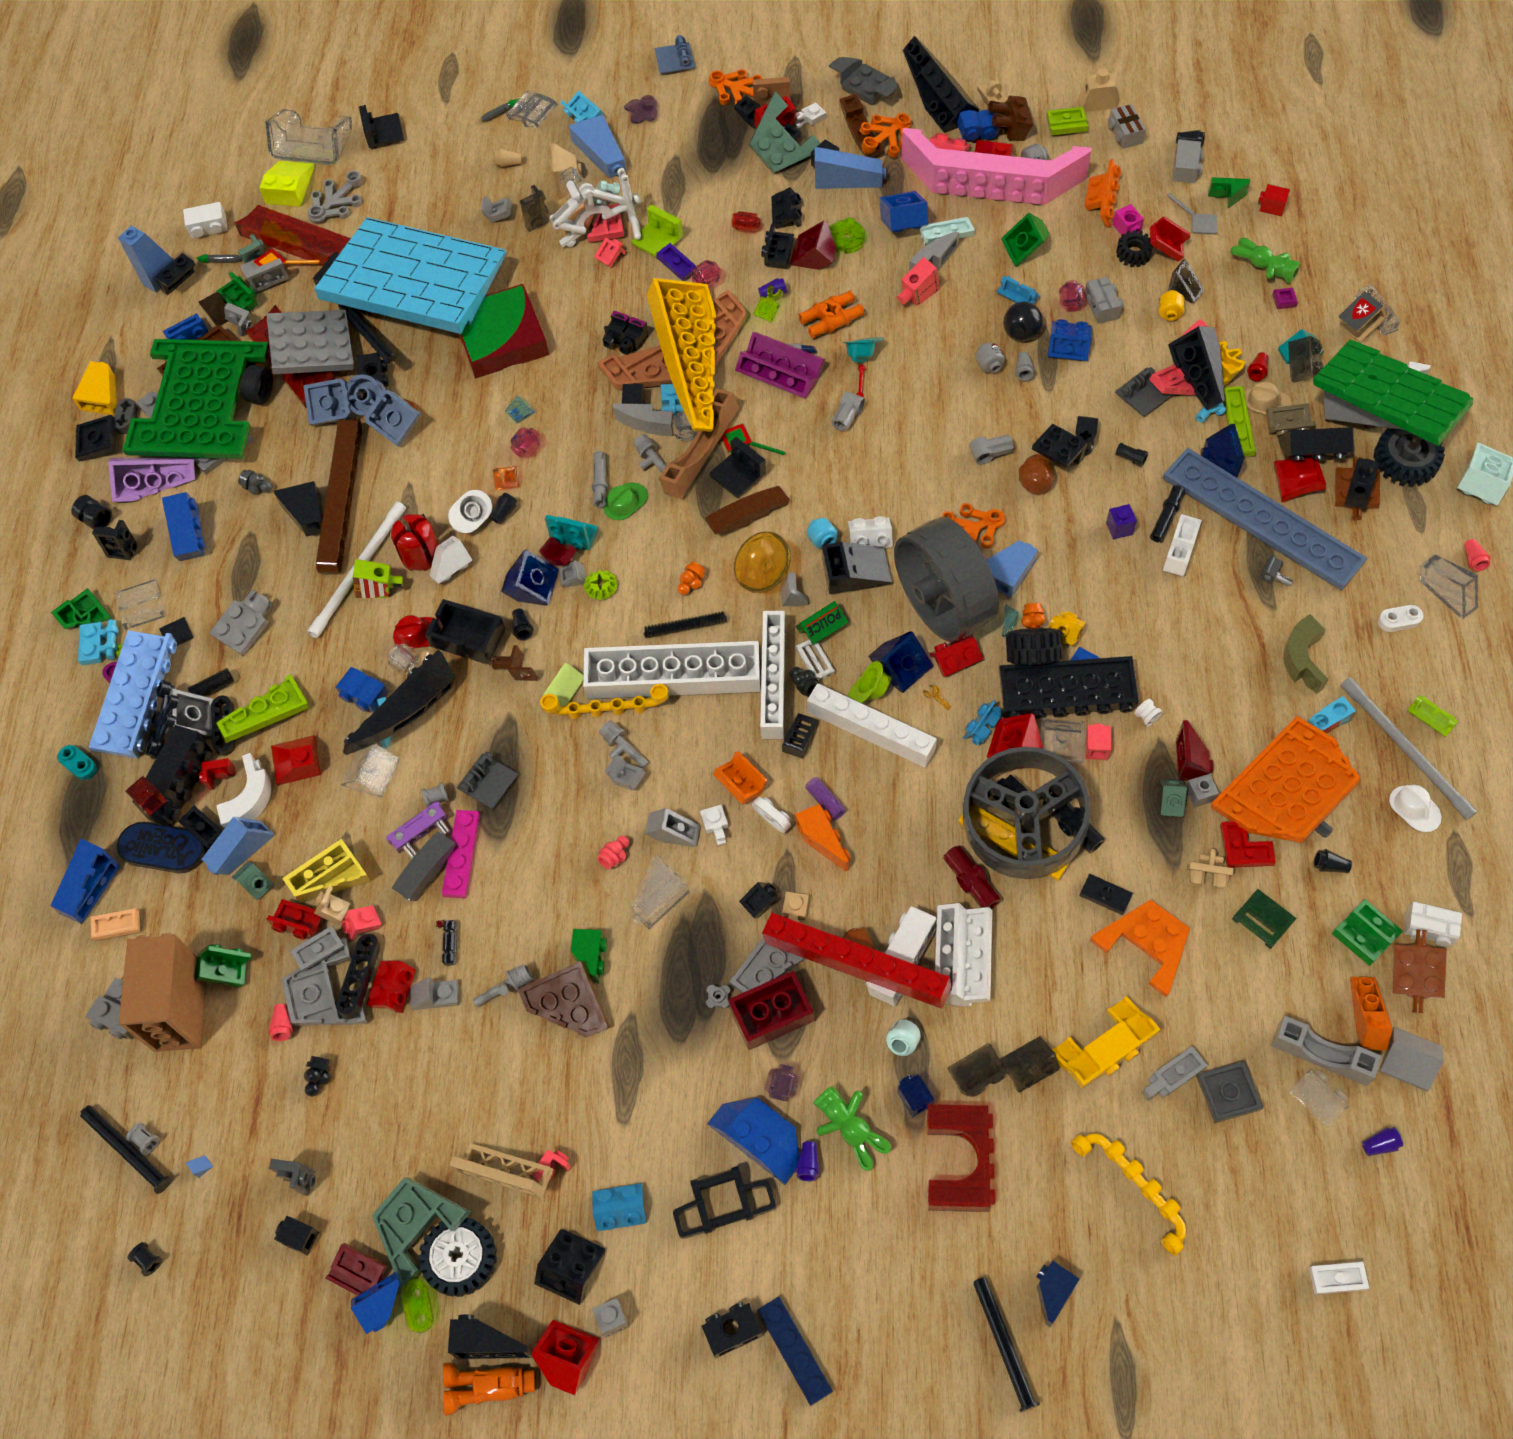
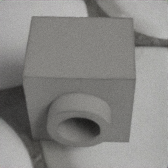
[1186,774,1219,807]

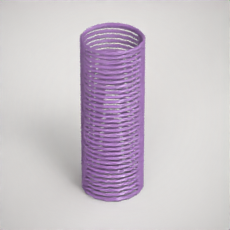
[805,777,846,820]

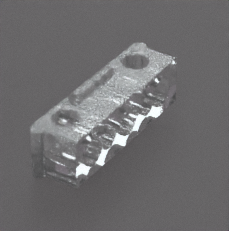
[1355,284,1401,336]

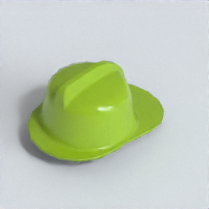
[847,661,891,703]

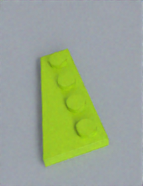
[217,674,309,743]

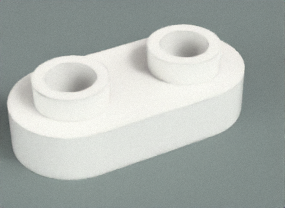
[1378,605,1424,632]
[751,797,791,833]

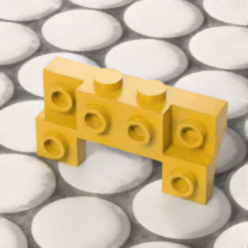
[1050,996,1161,1089]

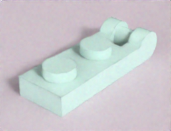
[593,180,620,205]

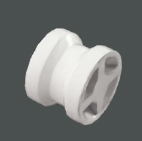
[1134,699,1163,727]

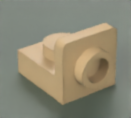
[314,886,350,925]

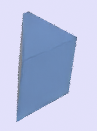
[186,1155,213,1178]

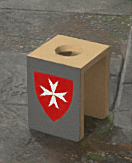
[1339,291,1387,342]

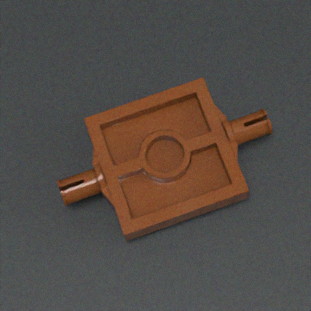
[1335,457,1380,520]
[1393,930,1447,1013]

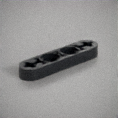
[336,933,380,1020]

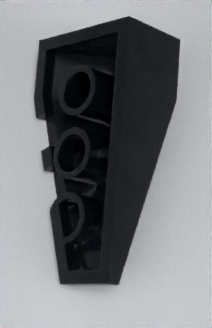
[1168,326,1225,410]

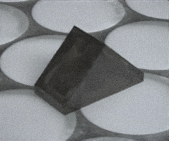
[1168,259,1205,303]

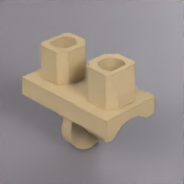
[977,80,1008,114]
[1186,848,1234,888]

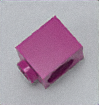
[1112,204,1144,235]

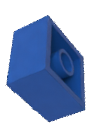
[879,191,928,232]

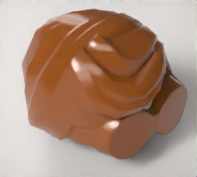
[1019,454,1055,495]

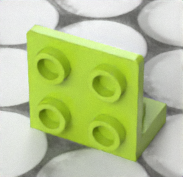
[631,204,683,257]

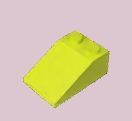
[259,161,315,207]

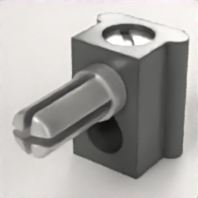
[1259,555,1293,586]

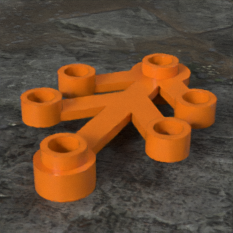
[708,69,763,105]
[860,113,911,158]
[942,503,1005,549]

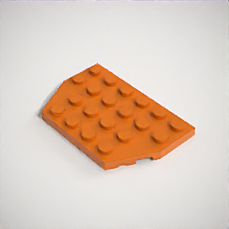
[1211,716,1360,843]

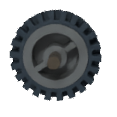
[1373,428,1445,486]

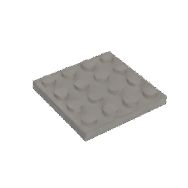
[266,310,354,374]

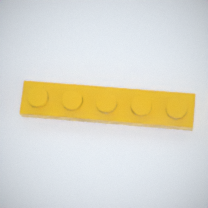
[958,803,1070,881]

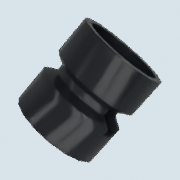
[71,495,112,530]

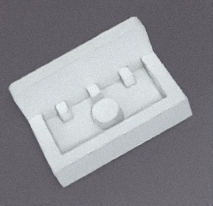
[848,516,893,548]

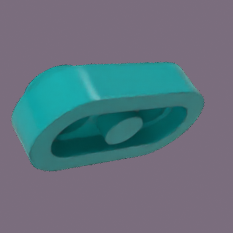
[57,745,97,780]

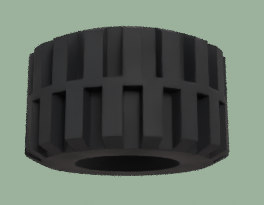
[1006,628,1063,665]

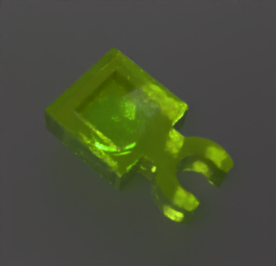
[753,285,783,323]

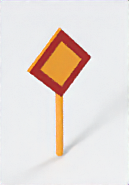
[253,248,320,267]

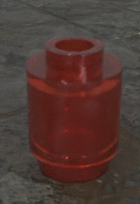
[732,211,761,233]

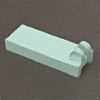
[920,217,975,246]

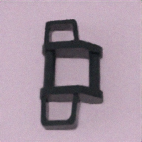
[673,1166,776,1239]

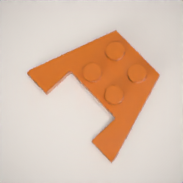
[1090,900,1190,997]

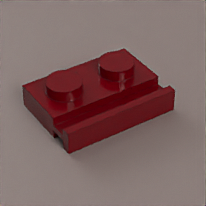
[325,1243,388,1296]

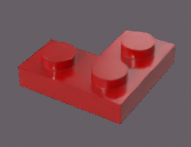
[1220,821,1276,868]

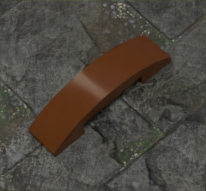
[839,94,885,157]

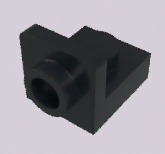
[739,882,780,918]

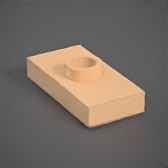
[91,908,140,941]

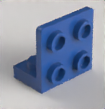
[1048,319,1092,361]

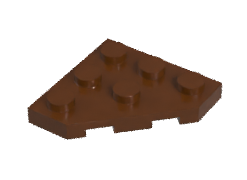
[518,961,610,1037]

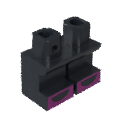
[602,310,649,355]

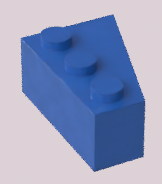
[162,492,206,561]
[50,839,120,924]

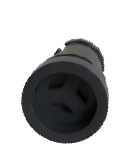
[1115,443,1148,467]

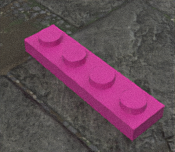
[442,810,480,899]

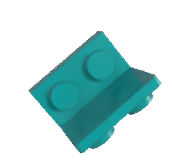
[545,515,598,550]

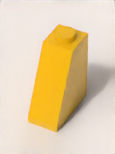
[72,361,117,416]

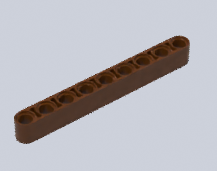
[316,419,362,574]

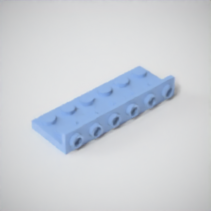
[89,630,177,759]

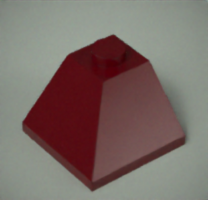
[790,220,836,270]
[1175,720,1213,781]

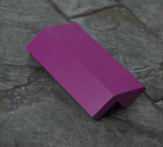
[735,332,825,398]

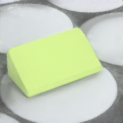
[543,663,584,706]

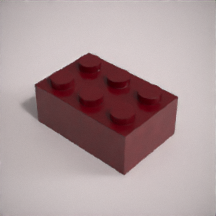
[728,970,814,1050]

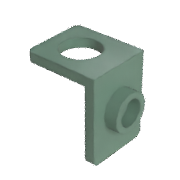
[1160,779,1187,817]

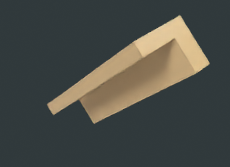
[449,1143,554,1198]

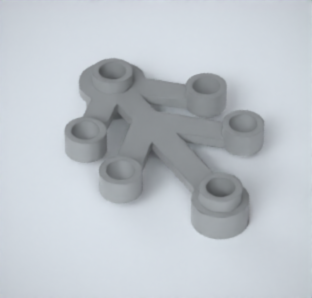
[308,170,362,223]

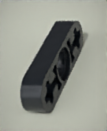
[211,695,235,756]

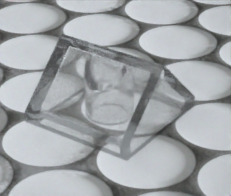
[1039,718,1086,763]
[341,744,400,798]

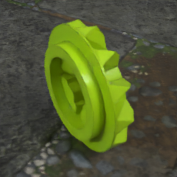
[584,569,618,600]

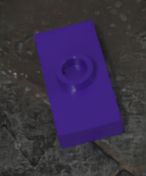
[656,243,697,281]

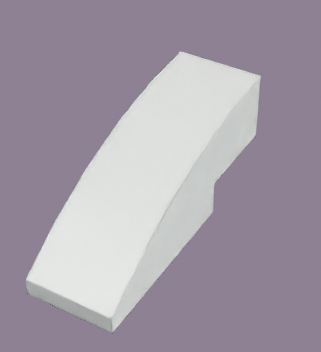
[1163,514,1202,576]

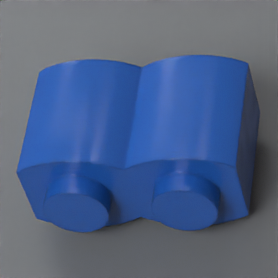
[957,110,1000,140]
[335,667,389,712]

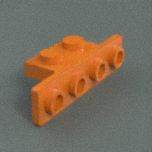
[1084,159,1121,227]

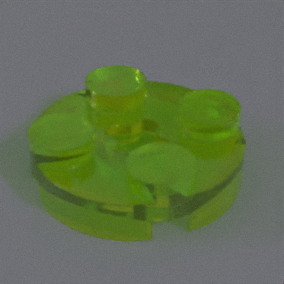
[829,217,865,254]

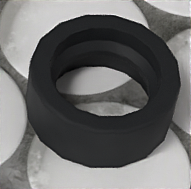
[241,365,273,405]

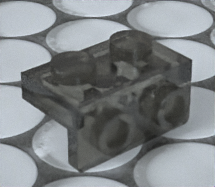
[520,185,549,232]
[1288,336,1324,382]
[999,1036,1059,1093]
[947,1043,1009,1097]

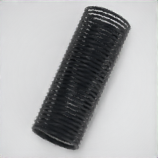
[187,668,234,696]

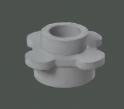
[706,985,730,1008]

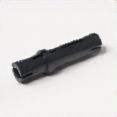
[1150,485,1185,543]

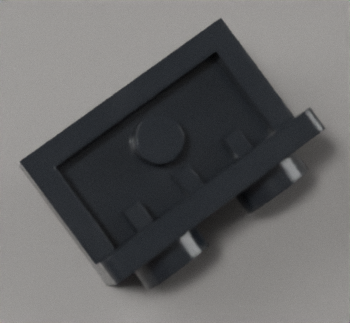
[771,187,802,229]
[761,224,794,268]
[155,253,196,296]

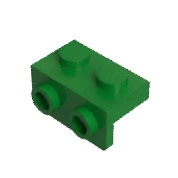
[216,272,258,311]
[195,944,252,988]

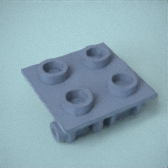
[654,35,695,74]

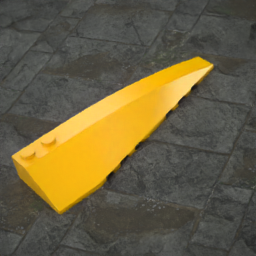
[647,278,716,432]

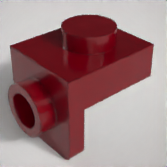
[539,537,577,566]

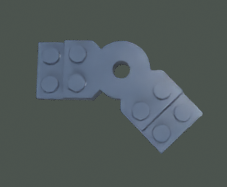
[303,374,421,447]

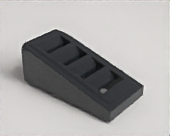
[782,713,819,759]

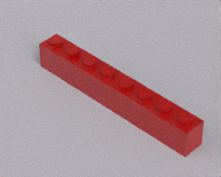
[762,912,951,1009]

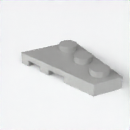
[729,938,805,993]

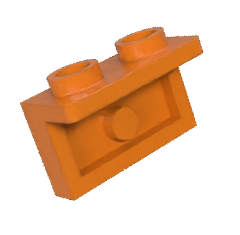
[713,751,767,805]

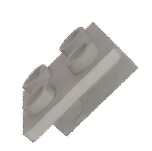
[240,258,289,293]

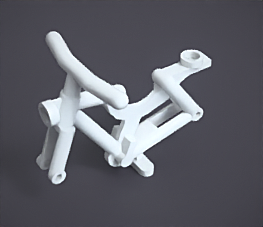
[550,168,642,247]

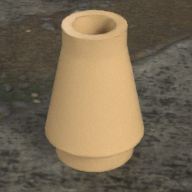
[495,148,521,167]

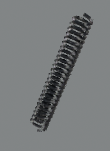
[643,611,727,638]

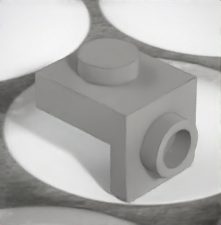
[481,196,512,223]
[605,755,646,791]

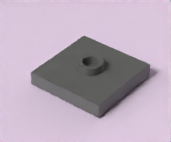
[1196,1061,1263,1123]

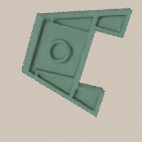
[748,91,820,174]
[372,1177,471,1289]

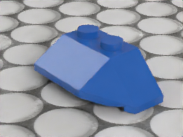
[707,1097,799,1185]

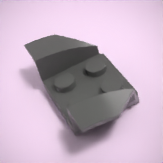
[829,57,897,106]

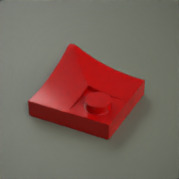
[1274,457,1326,502]

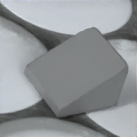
[559,560,586,587]

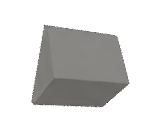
[1379,1027,1444,1092]

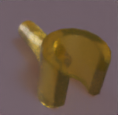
[923,684,951,711]

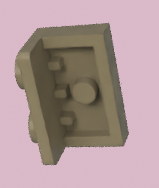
[1266,403,1316,436]

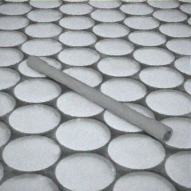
[1340,677,1478,820]

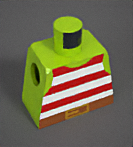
[353,559,403,598]

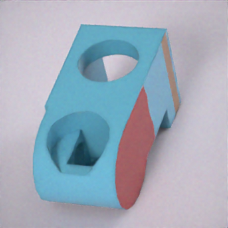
[1308,696,1356,733]

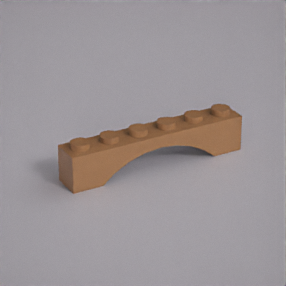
[659,388,739,499]

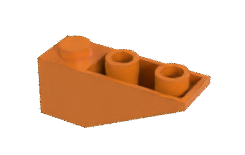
[795,804,851,871]
[1350,977,1393,1050]

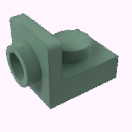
[238,234,266,264]

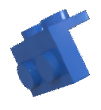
[163,313,209,340]

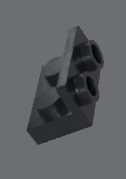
[92,520,137,560]

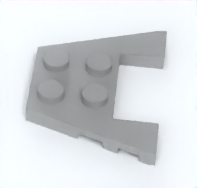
[281,937,368,1026]

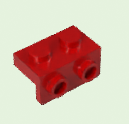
[1150,216,1191,262]
[929,635,983,677]
[266,899,324,940]
[366,961,416,1013]

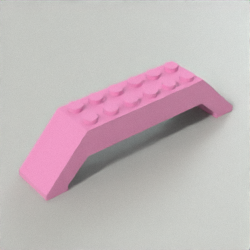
[901,128,1092,205]

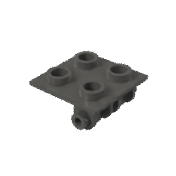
[1115,367,1173,416]
[457,752,519,809]

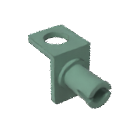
[232,861,273,900]

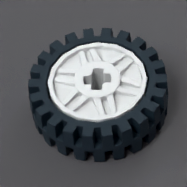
[419,1217,497,1297]

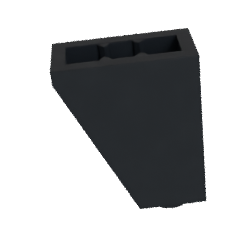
[274,481,323,537]

